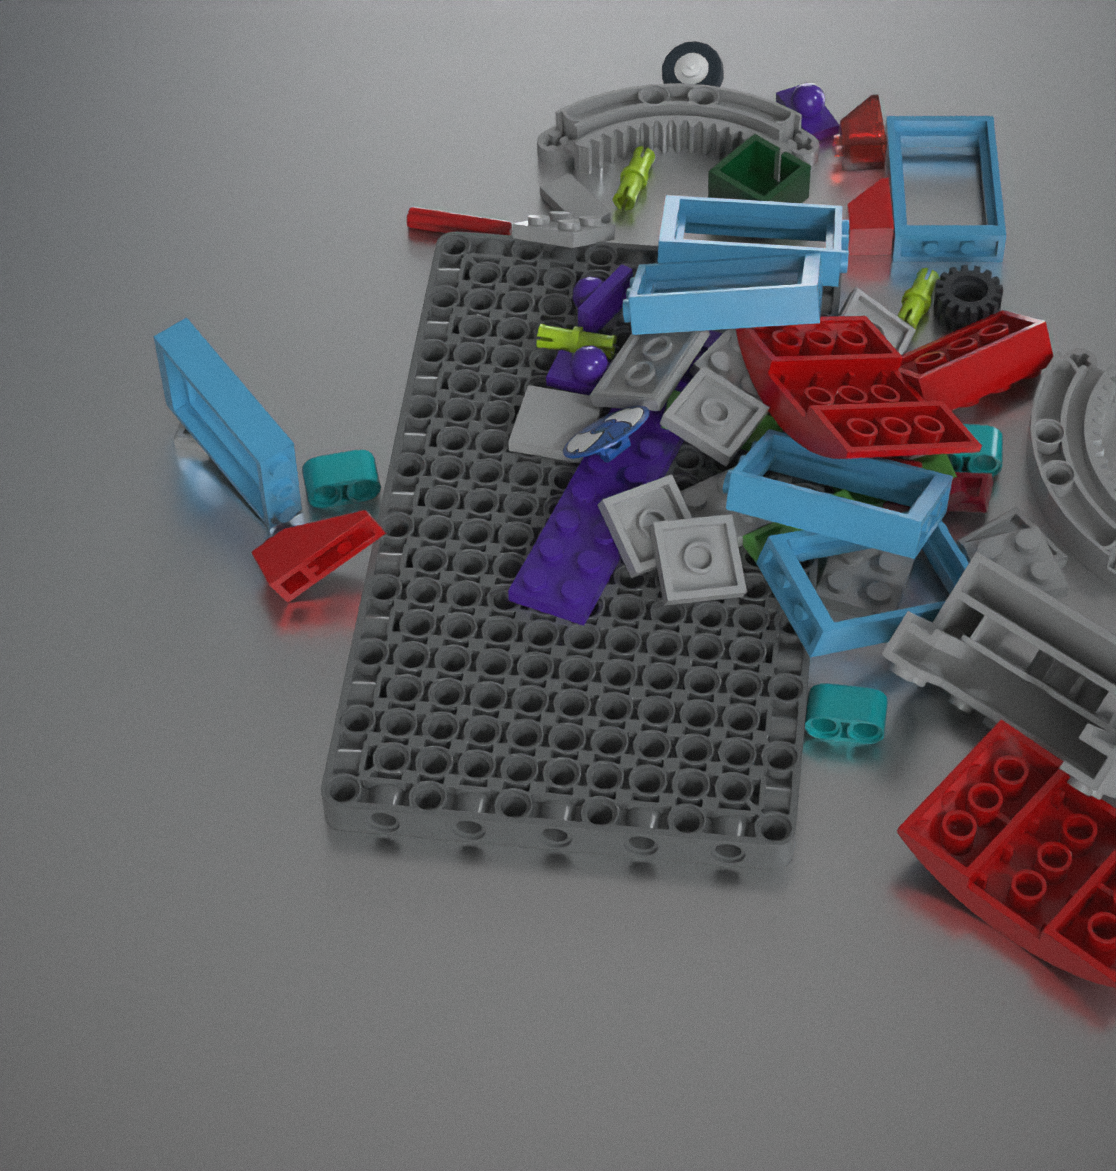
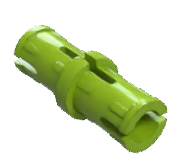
[613,146,655,211]
[897,268,940,329]
[536,324,617,360]

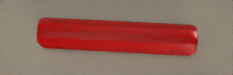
[406,207,513,235]

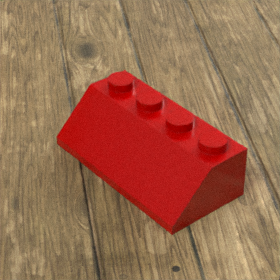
[899,310,1054,411]

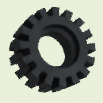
[933,265,1003,332]

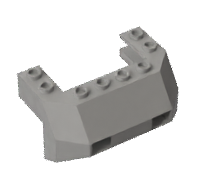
[881,551,1116,800]

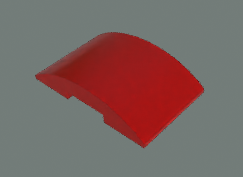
[735,316,982,459]
[897,719,1116,988]

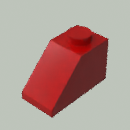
[846,178,894,256]

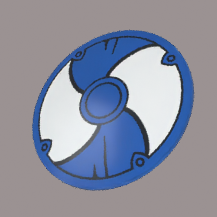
[563,405,650,463]

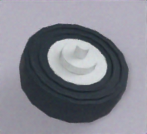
[662,41,724,87]

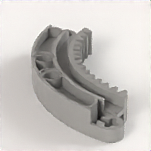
[537,83,819,175]
[1026,348,1116,589]

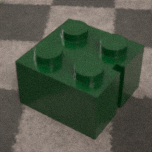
[708,133,811,203]

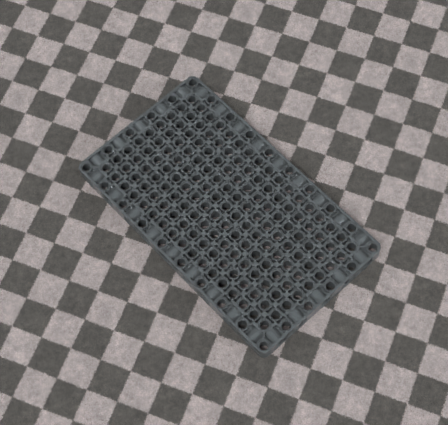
[321,232,842,870]

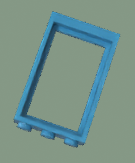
[884,116,1007,262]
[658,195,849,287]
[623,252,823,335]
[153,317,302,529]
[723,429,953,559]
[756,512,968,658]

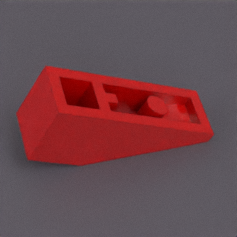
[251,510,386,603]

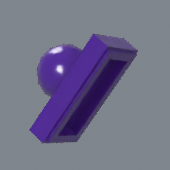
[776,82,840,141]
[572,264,633,333]
[546,345,611,396]

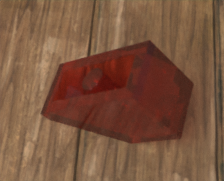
[833,95,887,171]

